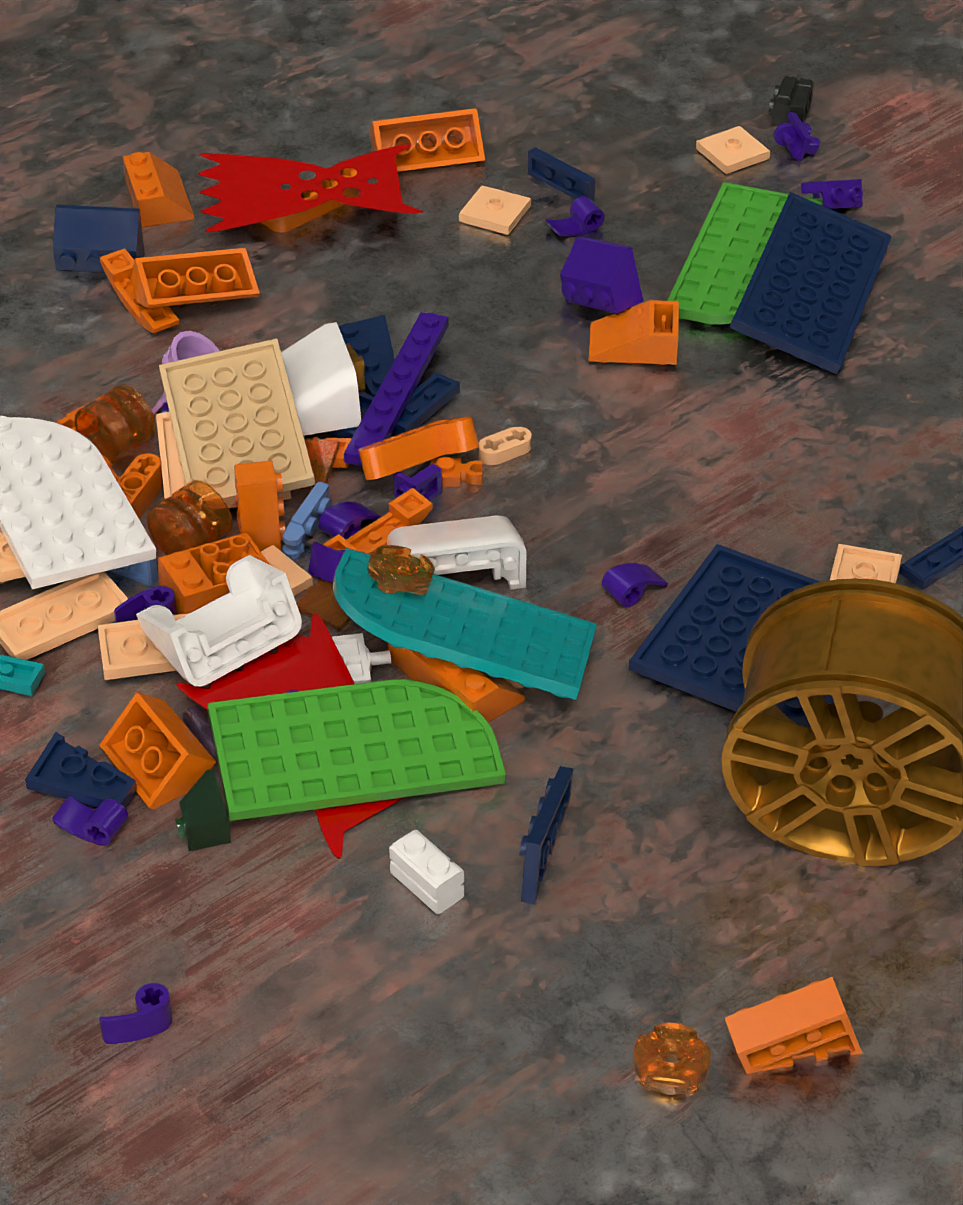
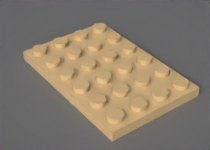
[159,338,316,513]

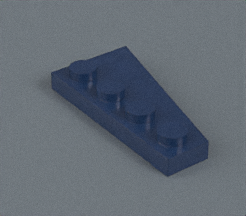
[338,315,395,397]
[519,766,573,904]

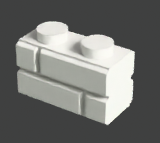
[389,830,464,914]

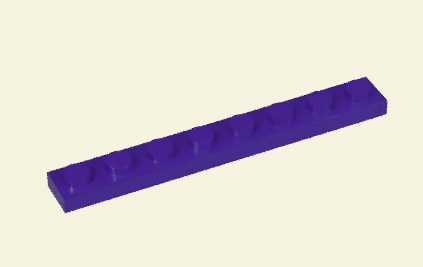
[344,312,449,466]

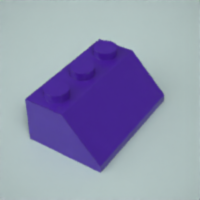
[560,236,643,314]

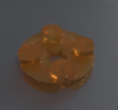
[367,545,435,595]
[633,1023,711,1095]

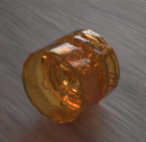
[75,384,156,464]
[147,480,233,555]

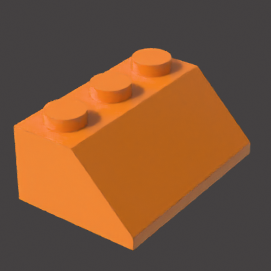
[123,152,194,228]
[99,692,216,809]

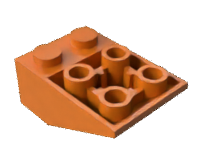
[589,300,679,365]
[158,532,270,615]

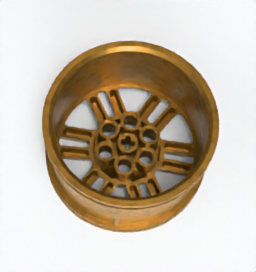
[721,578,963,866]

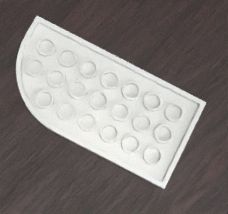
[0,416,156,589]

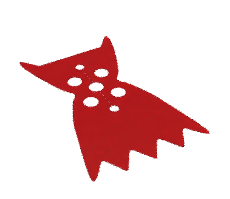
[198,144,423,232]
[176,612,405,859]

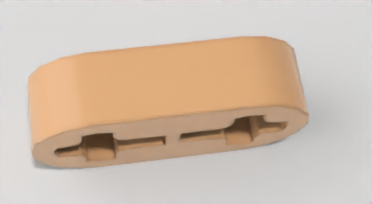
[478,427,532,465]

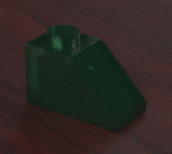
[175,769,231,852]

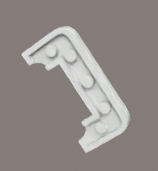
[281,322,361,436]
[387,515,526,590]
[136,555,302,687]

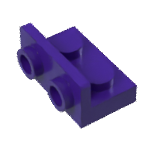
[801,179,863,209]

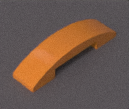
[100,248,179,333]
[322,488,433,557]

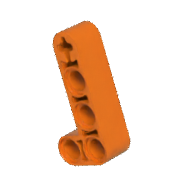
[262,168,358,233]
[358,416,479,480]
[117,453,163,520]

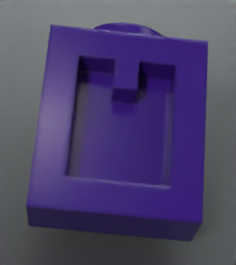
[393,463,442,501]

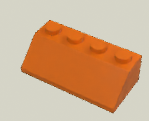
[369,108,485,173]
[131,248,260,308]
[388,643,525,723]

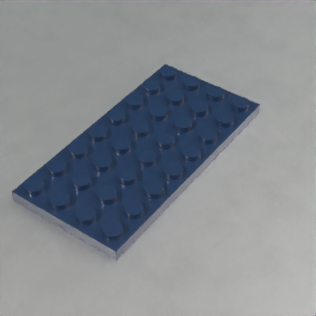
[729,192,892,374]

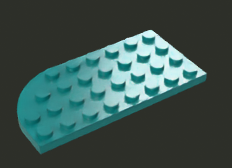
[332,548,597,700]

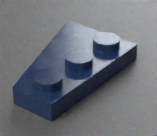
[25,732,137,808]

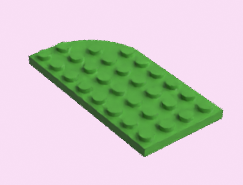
[667,182,823,325]
[208,679,506,821]

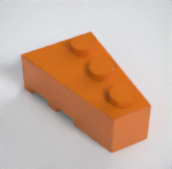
[234,460,285,551]
[724,977,863,1074]

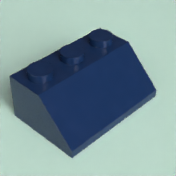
[53,204,145,273]

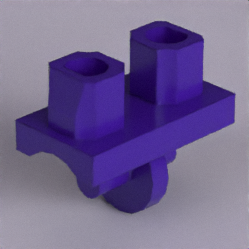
[773,112,820,161]

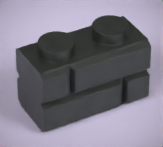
[768,76,814,126]

